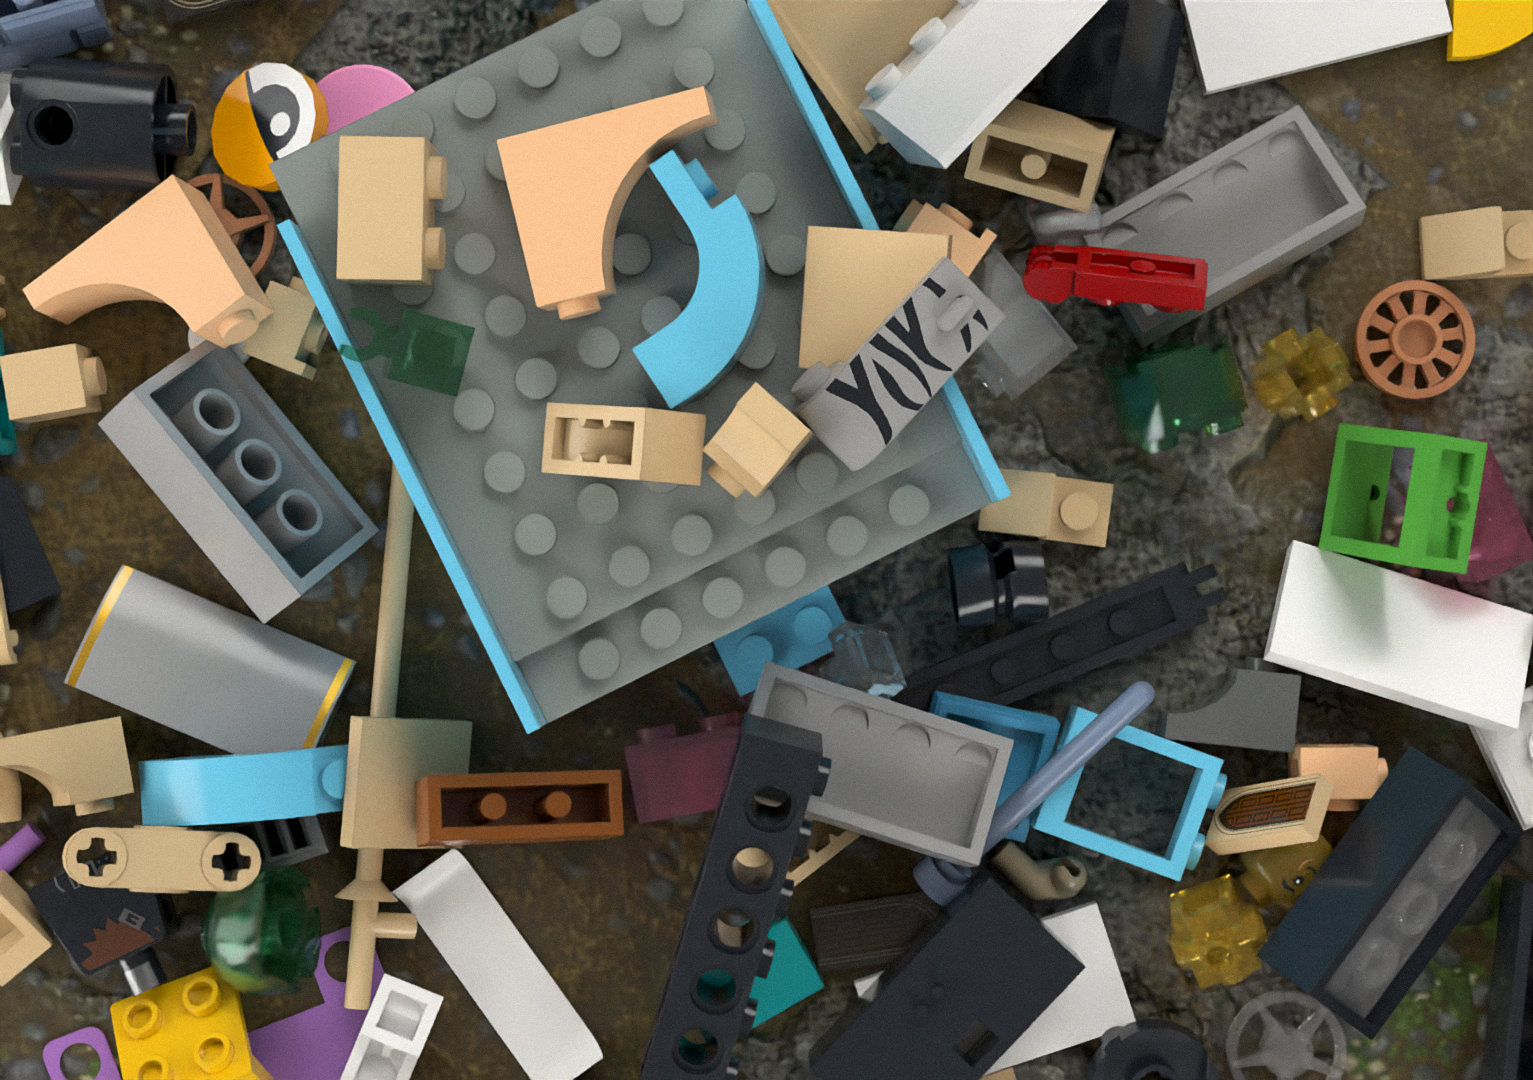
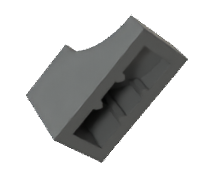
[1156,656,1301,753]

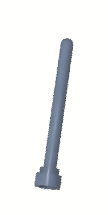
[913,681,1155,906]

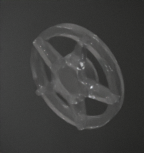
[1226,990,1347,1080]

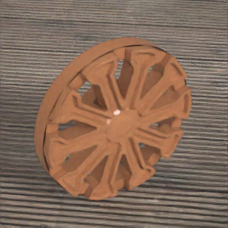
[1353,280,1475,400]

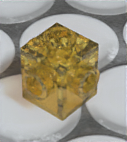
[1250,326,1354,423]
[1169,874,1268,989]

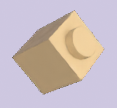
[0,343,107,424]

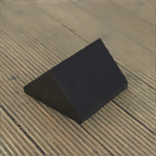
[1039,0,1185,141]

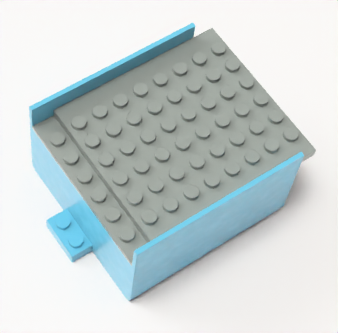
[269,0,1012,734]

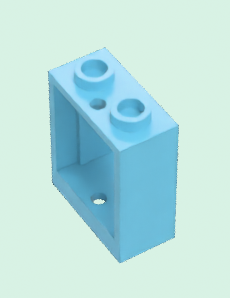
[1030,704,1227,882]

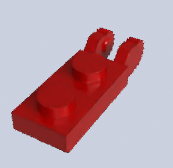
[1022,243,1208,313]

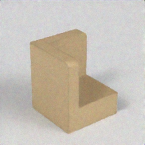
[0,869,54,987]

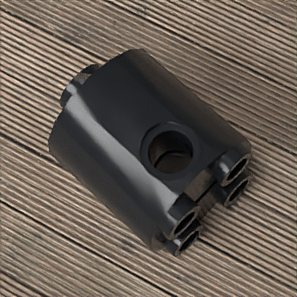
[10,57,197,193]

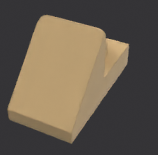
[1418,206,1533,281]
[977,469,1114,548]

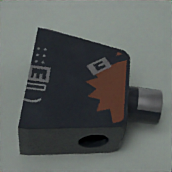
[27,851,180,997]

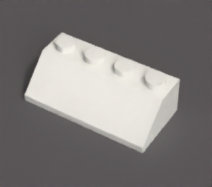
[857,0,1108,169]

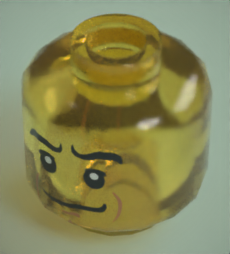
[1238,833,1333,912]

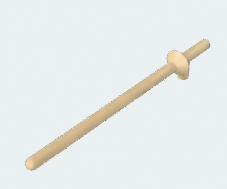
[334,462,417,1010]

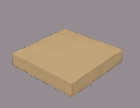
[798,226,953,369]
[340,716,473,849]

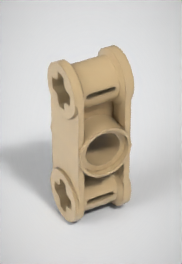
[62,825,261,893]

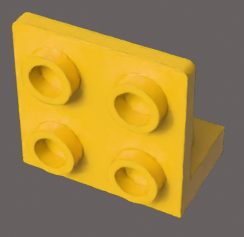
[110,962,274,1080]

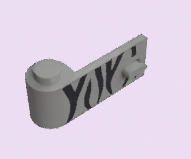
[791,256,1007,471]

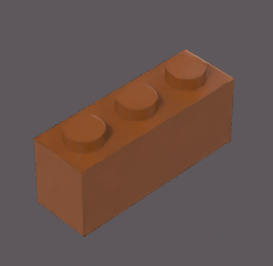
[415,769,624,847]

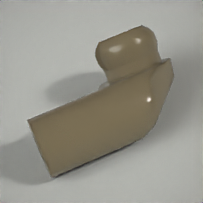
[989,839,1087,901]

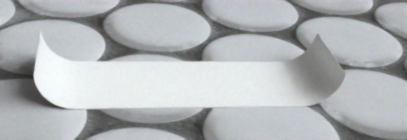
[391,848,603,1080]

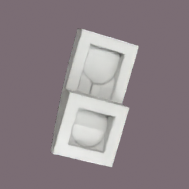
[340,973,444,1080]

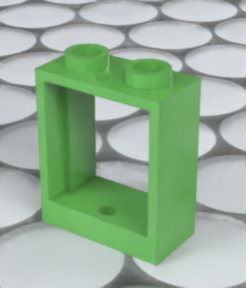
[1319,423,1488,574]

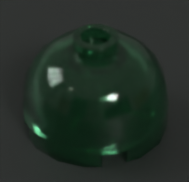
[201,866,322,996]

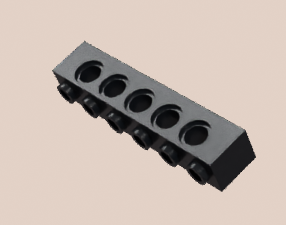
[638,712,832,1080]

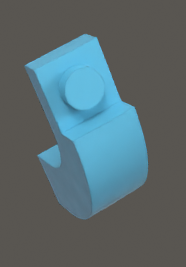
[632,150,765,410]
[138,744,348,826]

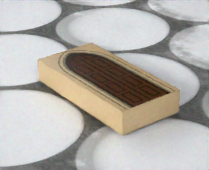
[1204,773,1334,856]

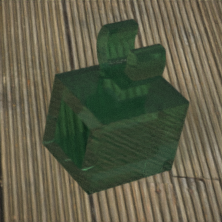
[338,307,475,397]

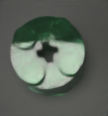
[1103,331,1249,454]

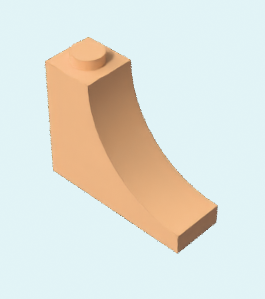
[497,86,719,320]
[22,174,275,349]

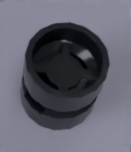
[947,537,1049,630]

